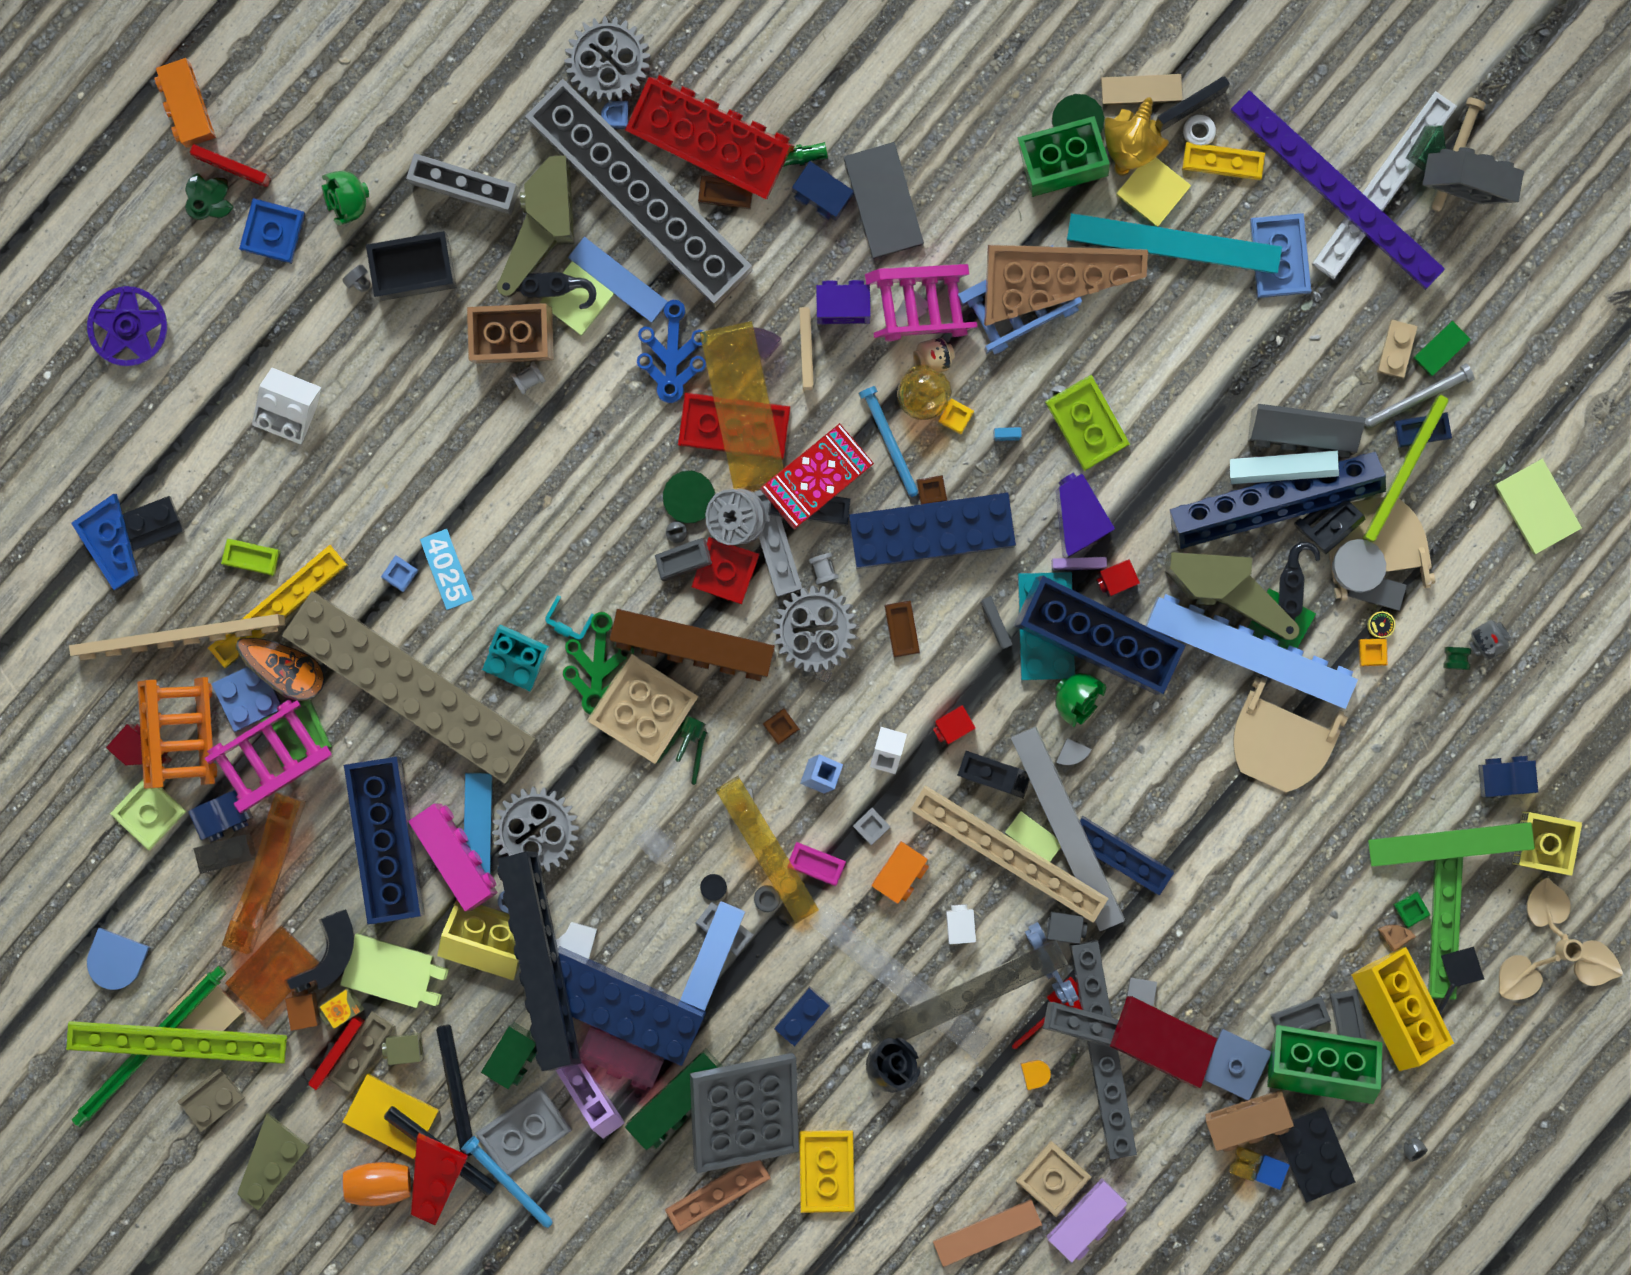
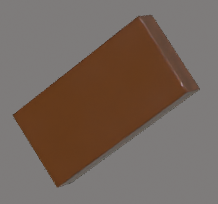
[698,175,753,210]
[884,600,920,658]

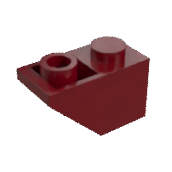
[106,723,172,766]

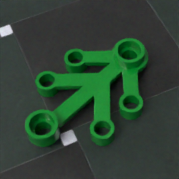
[563,612,635,715]

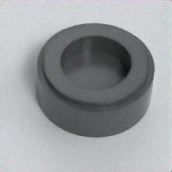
[754,885,781,912]

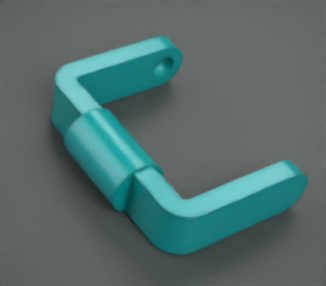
[545,595,594,640]

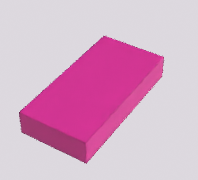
[786,842,846,886]

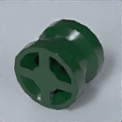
[1443,647,1471,670]

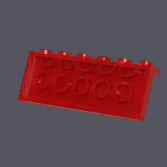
[625,75,795,199]

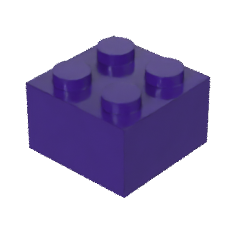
[816,280,871,325]

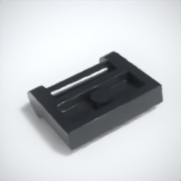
[1294,500,1366,554]

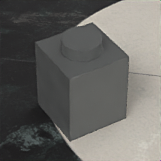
[1046,911,1087,944]

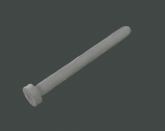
[1365,363,1475,428]

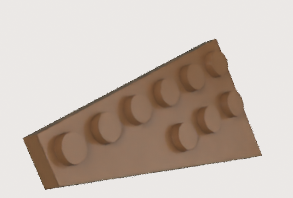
[984,245,1148,326]

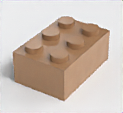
[467,303,554,364]

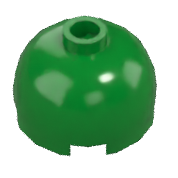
[321,170,369,226]
[1055,673,1107,727]

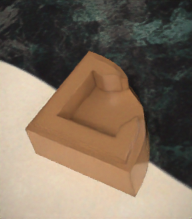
[1378,925,1416,952]

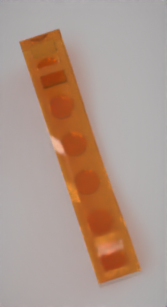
[222,792,306,954]

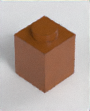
[285,989,321,1031]

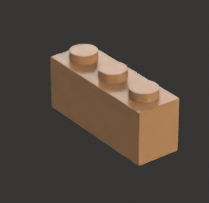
[1205,1090,1294,1152]

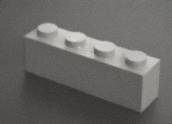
[406,153,519,215]

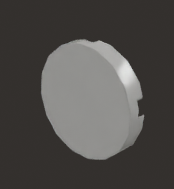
[1332,539,1386,593]

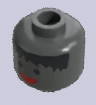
[1469,620,1512,660]

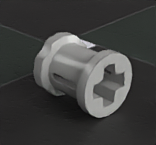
[511,361,545,394]
[809,553,839,585]

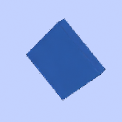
[239,198,305,264]

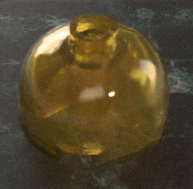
[897,365,952,420]

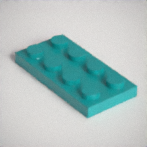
[1018,572,1075,680]

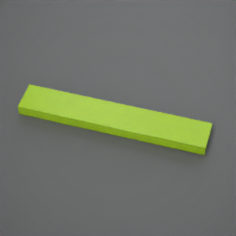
[1362,395,1449,542]

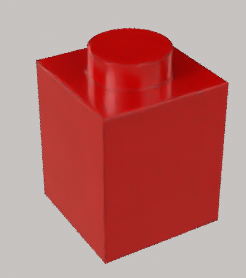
[1096,559,1140,597]
[933,705,976,745]

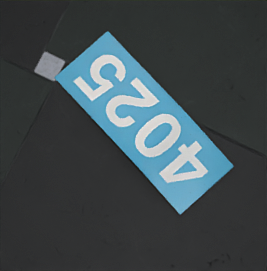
[420,529,474,610]

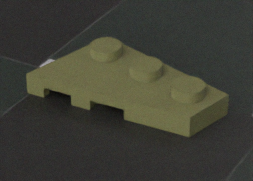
[237,1113,310,1210]

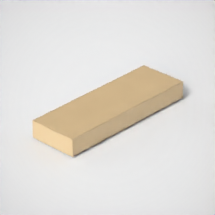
[1101,74,1182,106]
[799,307,814,390]

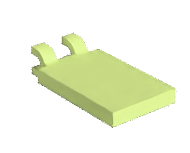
[340,933,449,1008]

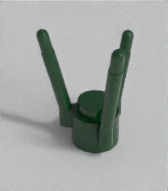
[657,716,707,785]

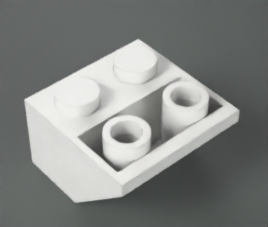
[252,368,321,444]

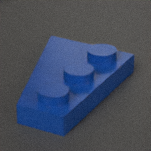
[71,494,138,590]

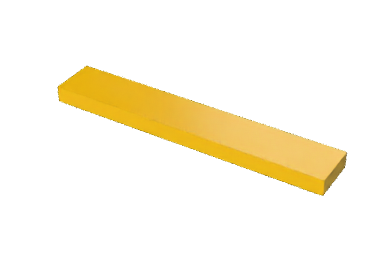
[208,545,348,668]

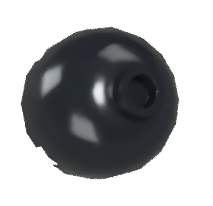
[866,1038,920,1093]

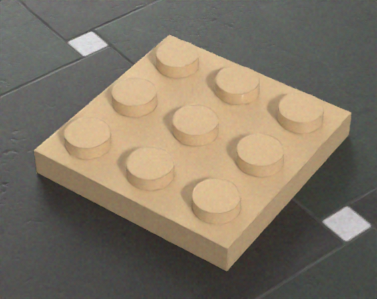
[587,653,698,764]

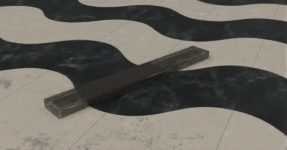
[872,939,1068,1042]

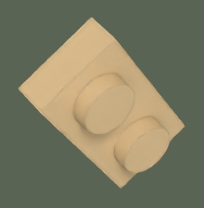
[1377,320,1418,379]

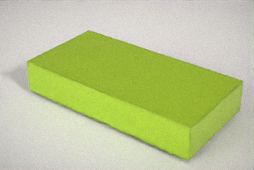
[221,538,280,576]

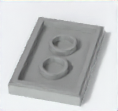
[475,1086,572,1176]

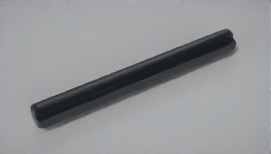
[436,1024,473,1156]
[384,1106,496,1196]

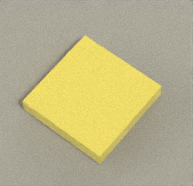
[1116,157,1191,227]

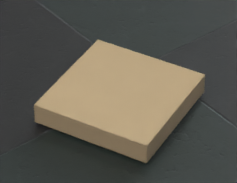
[167,974,244,1031]
[1016,1141,1091,1217]

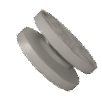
[705,489,766,545]

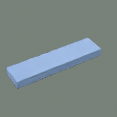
[680,901,745,1011]

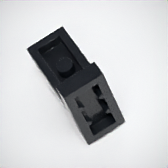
[957,751,1030,799]

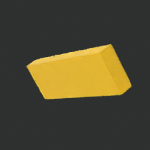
[1182,142,1265,180]

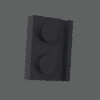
[122,496,185,552]

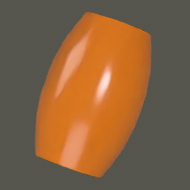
[343,1162,411,1207]

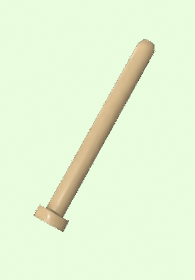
[1432,97,1486,212]

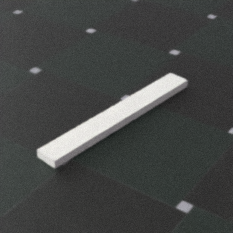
[1312,91,1457,280]

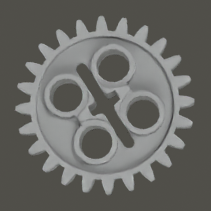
[564,16,651,103]
[773,586,860,673]
[492,787,580,872]

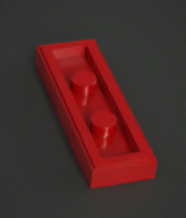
[190,144,271,188]
[309,1016,365,1090]

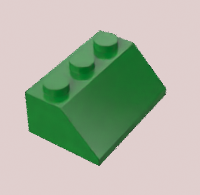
[1017,116,1110,197]

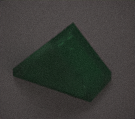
[1406,125,1446,172]

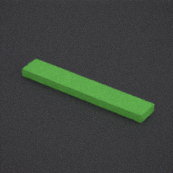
[1368,822,1535,867]
[1428,857,1463,1000]

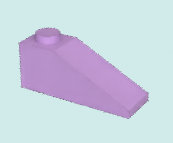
[556,1059,625,1139]

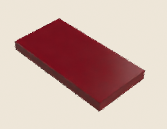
[1110,996,1218,1088]

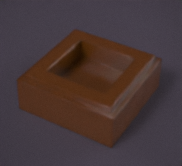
[916,475,947,504]
[763,708,800,745]

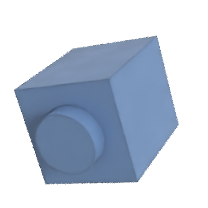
[800,754,843,794]

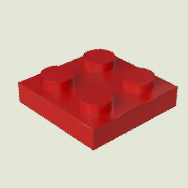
[691,537,759,605]

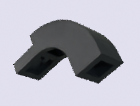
[284,909,354,993]

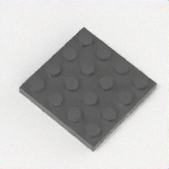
[690,1053,799,1173]

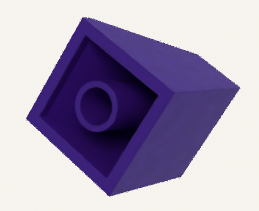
[1055,472,1115,558]

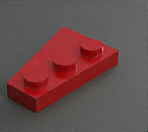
[411,1133,468,1226]

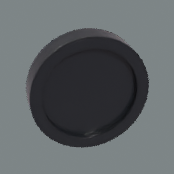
[700,874,727,901]

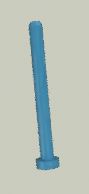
[858,386,918,498]
[461,1136,553,1228]

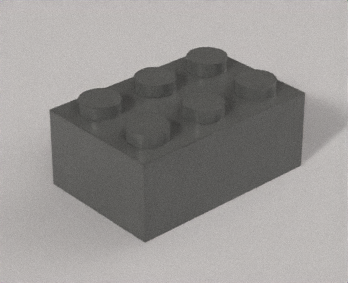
[1423,147,1524,205]

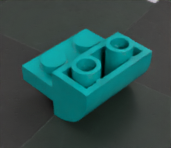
[482,624,550,692]

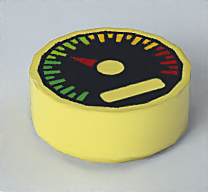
[1367,611,1395,638]

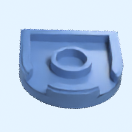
[87,928,150,990]

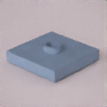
[1204,1029,1271,1100]

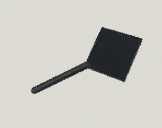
[1438,946,1485,1015]

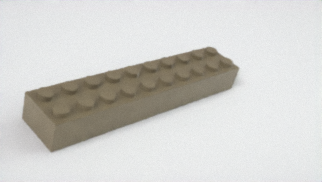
[282,591,537,784]

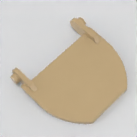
[1328,497,1435,601]
[1233,675,1348,792]

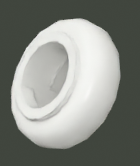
[1183,114,1216,145]

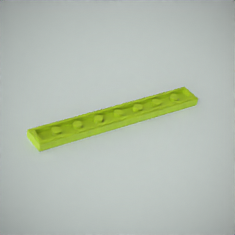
[66,1021,287,1064]

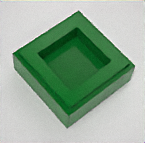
[1393,891,1431,928]

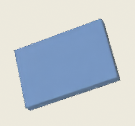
[1250,213,1311,298]

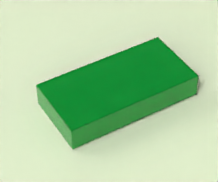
[1413,320,1471,377]

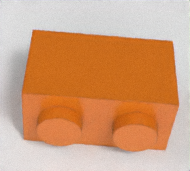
[871,841,929,904]

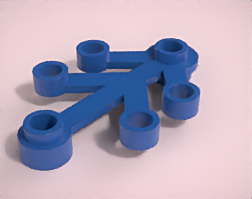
[637,300,708,403]

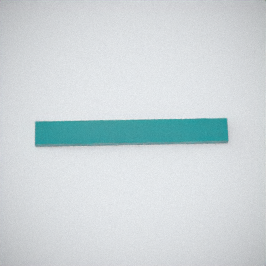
[1067,213,1282,274]

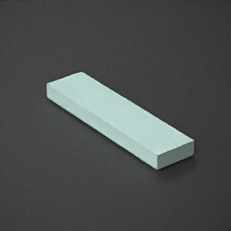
[1230,451,1339,484]

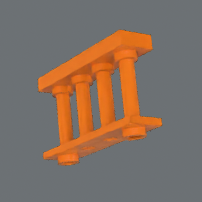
[137,677,217,789]

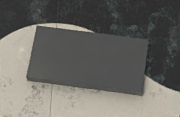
[844,142,924,259]

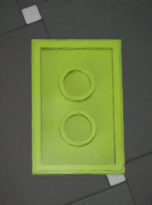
[1045,375,1130,471]

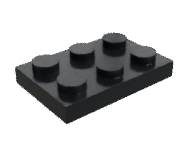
[1277,1107,1356,1203]

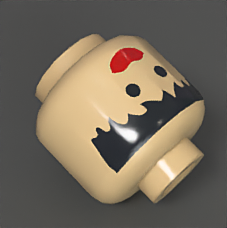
[913,338,955,375]

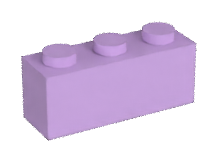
[1047,1178,1127,1262]

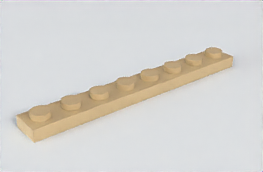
[69,614,286,661]
[910,785,1108,923]

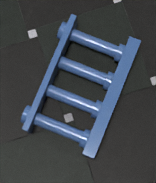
[958,245,1082,355]

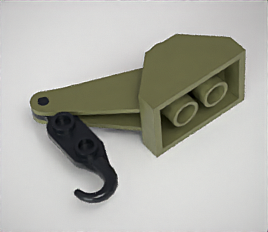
[497,155,597,309]
[1165,542,1320,640]

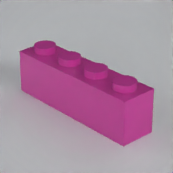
[408,803,498,911]

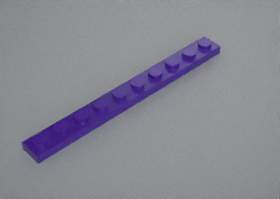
[1230,90,1445,290]

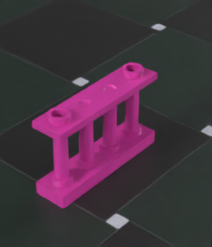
[865,264,977,342]
[205,700,333,814]

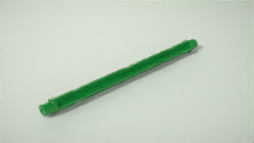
[72,966,227,1127]

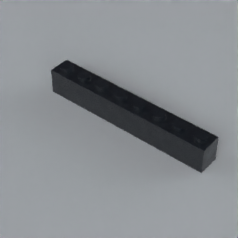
[497,851,582,1072]

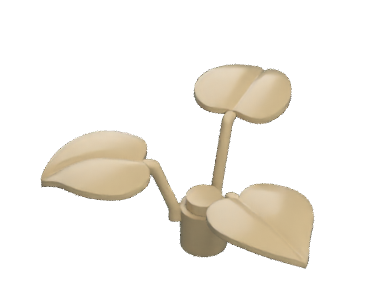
[1499,878,1623,1000]

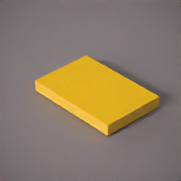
[343,1074,439,1159]
[799,1130,854,1213]

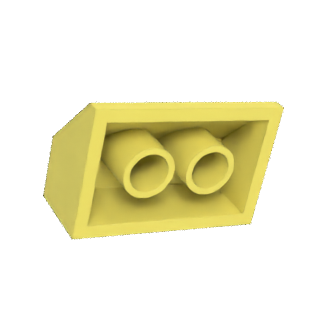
[437,900,520,981]

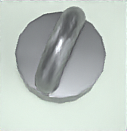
[342,264,370,292]

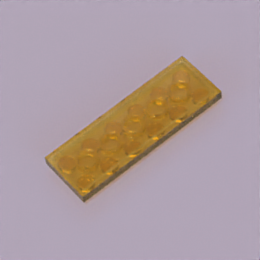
[700,321,784,489]

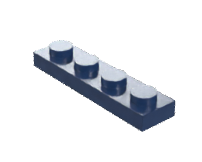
[1080,815,1174,896]

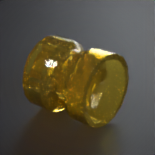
[1229,1146,1263,1181]

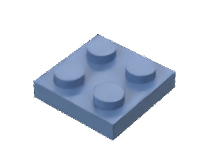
[212,666,282,732]

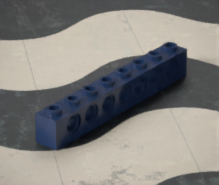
[1170,452,1386,549]

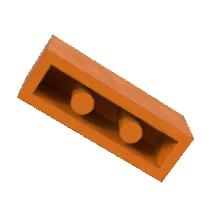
[155,58,216,148]

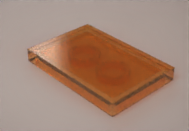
[225,925,320,1020]

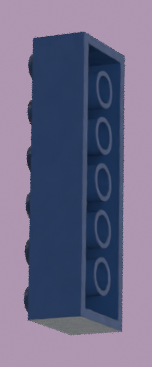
[849,492,1016,569]
[1014,576,1186,695]
[344,756,425,925]
[558,946,706,1066]

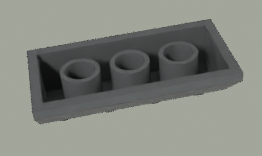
[1248,404,1366,458]

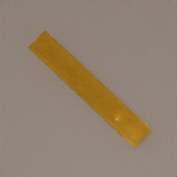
[715,776,819,923]

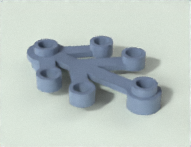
[1025,922,1079,1007]

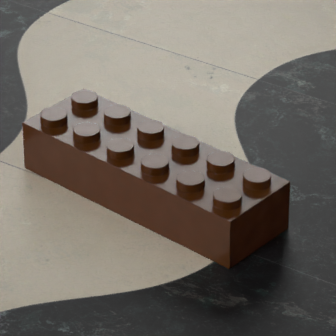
[610,609,775,682]

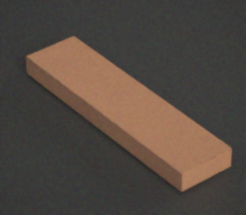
[665,1160,771,1233]
[933,1199,1042,1267]

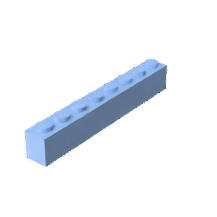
[1145,594,1358,709]

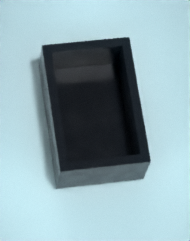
[366,231,457,301]

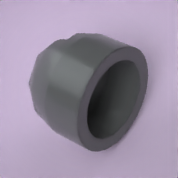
[666,521,687,543]
[1404,1138,1428,1162]

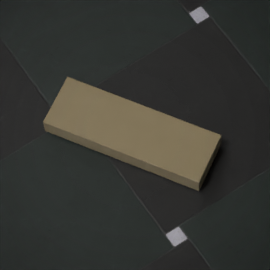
[327,1011,395,1093]

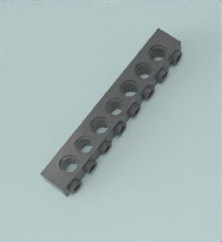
[1069,940,1137,1160]

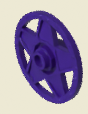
[87,286,168,366]

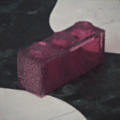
[579,1026,665,1090]

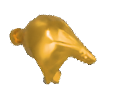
[1105,97,1169,176]

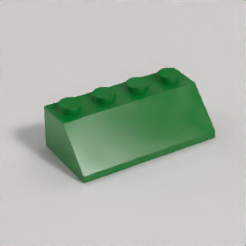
[1267,1025,1383,1104]

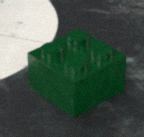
[480,1022,537,1089]

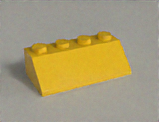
[1351,947,1454,1071]

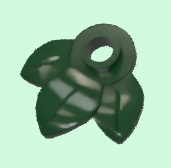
[185,173,234,220]

